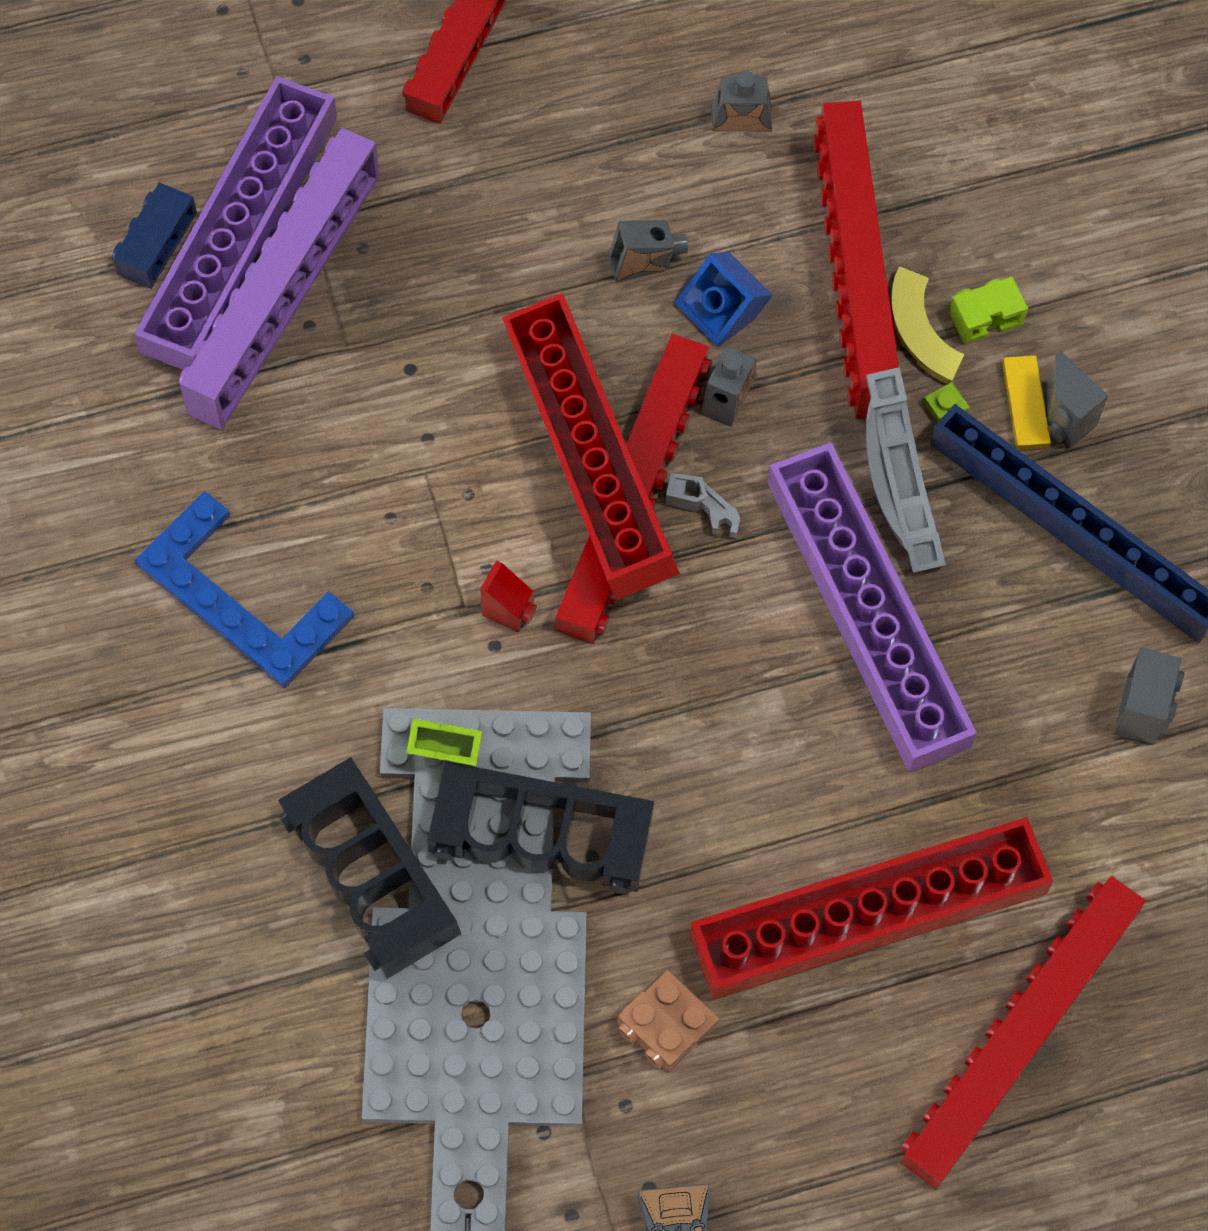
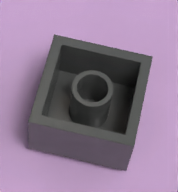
[1114,647,1185,745]

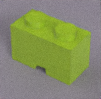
[949,277,1028,345]
[406,718,483,766]

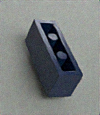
[112,182,197,289]

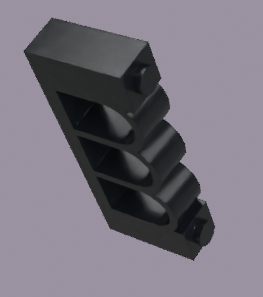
[278,757,461,979]
[427,761,654,894]

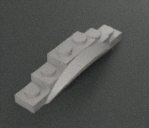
[866,367,946,573]

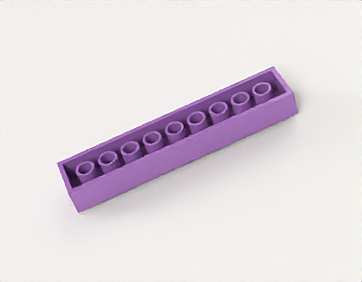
[134,76,337,370]
[179,127,380,430]
[767,442,977,773]

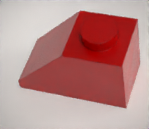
[480,560,537,632]

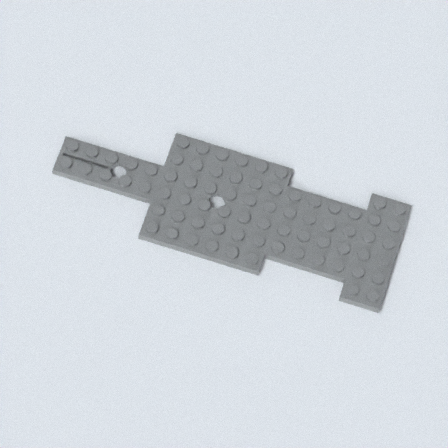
[362,708,591,1231]

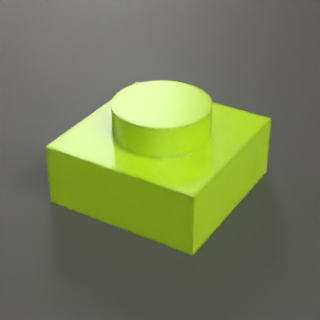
[923,382,970,423]

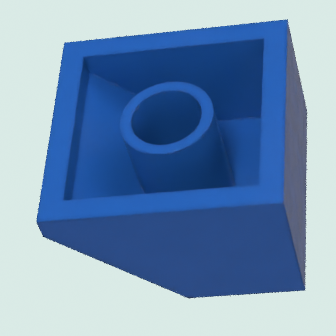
[674,252,773,346]

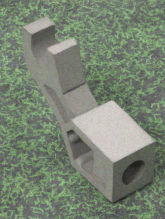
[665,473,740,538]

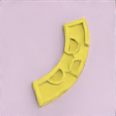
[890,266,964,384]

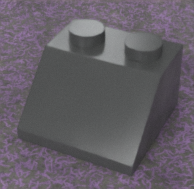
[1046,351,1108,449]

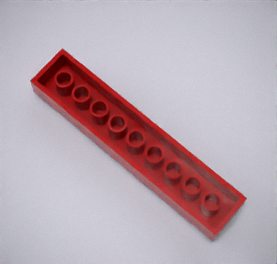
[813,100,899,419]
[502,292,680,600]
[689,817,1054,1000]

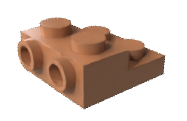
[617,970,720,1073]

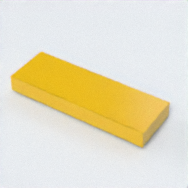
[1002,355,1051,451]

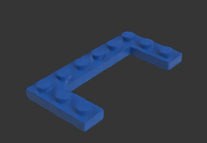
[134,491,354,688]

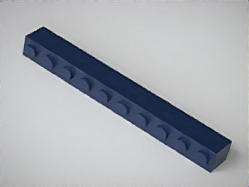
[930,404,1208,643]

